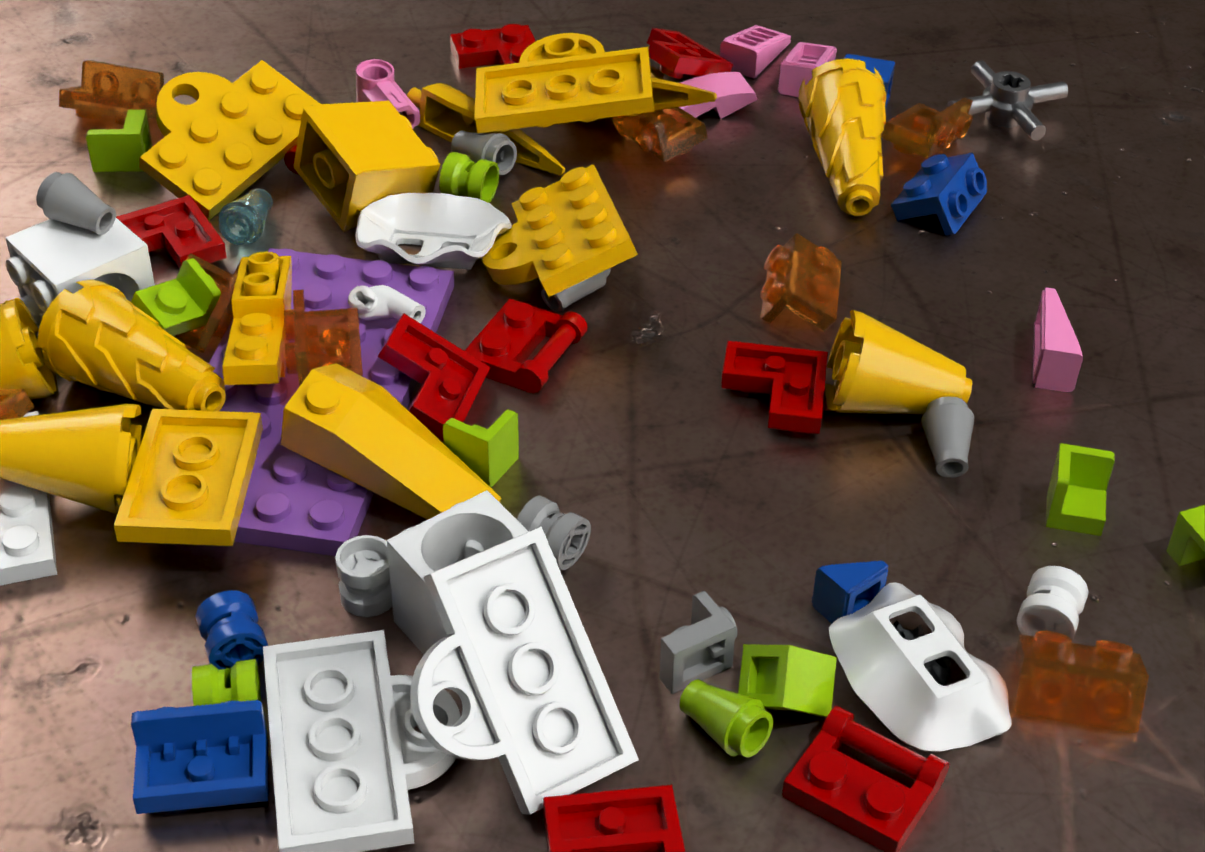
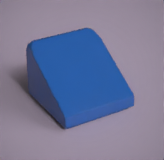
[812,560,889,624]

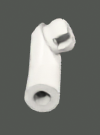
[348,285,426,323]

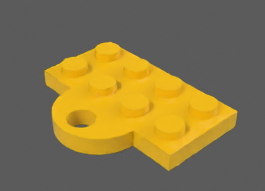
[475,33,654,133]
[139,60,320,221]
[482,164,638,297]

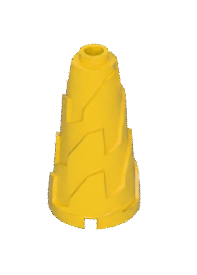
[798,59,886,216]
[37,279,226,411]

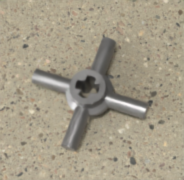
[947,60,1068,140]

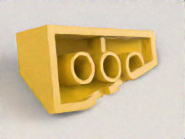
[281,363,501,520]

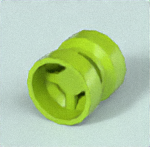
[439,152,499,203]
[192,659,261,706]

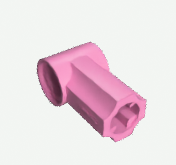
[356,59,420,128]

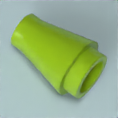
[679,679,773,757]

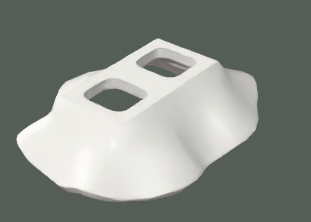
[355,193,512,270]
[829,582,1012,753]

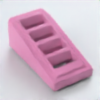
[720,25,791,79]
[778,42,837,97]
[1033,287,1083,392]

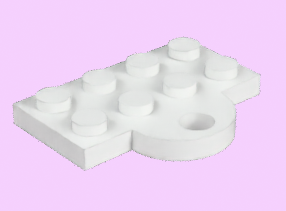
[410,527,639,814]
[263,630,460,852]

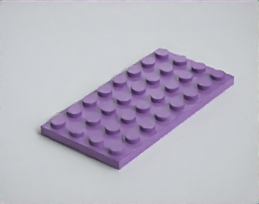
[209,248,454,556]

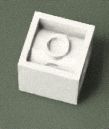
[5,218,155,329]
[387,490,557,655]

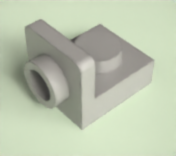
[659,591,737,694]

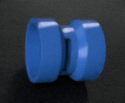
[195,590,268,669]

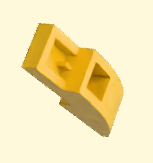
[222,251,292,385]

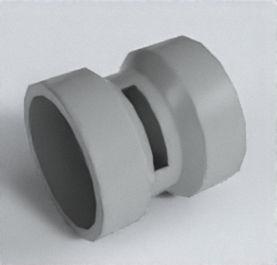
[517,495,591,570]

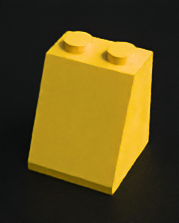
[293,101,441,232]

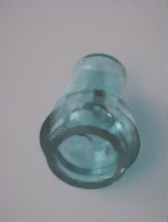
[219,188,273,245]

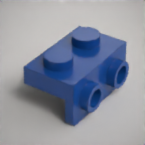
[891,152,987,235]
[131,700,268,814]

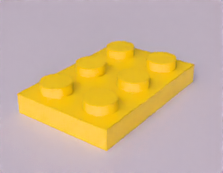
[114,409,263,546]

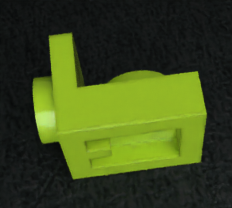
[131,258,221,336]

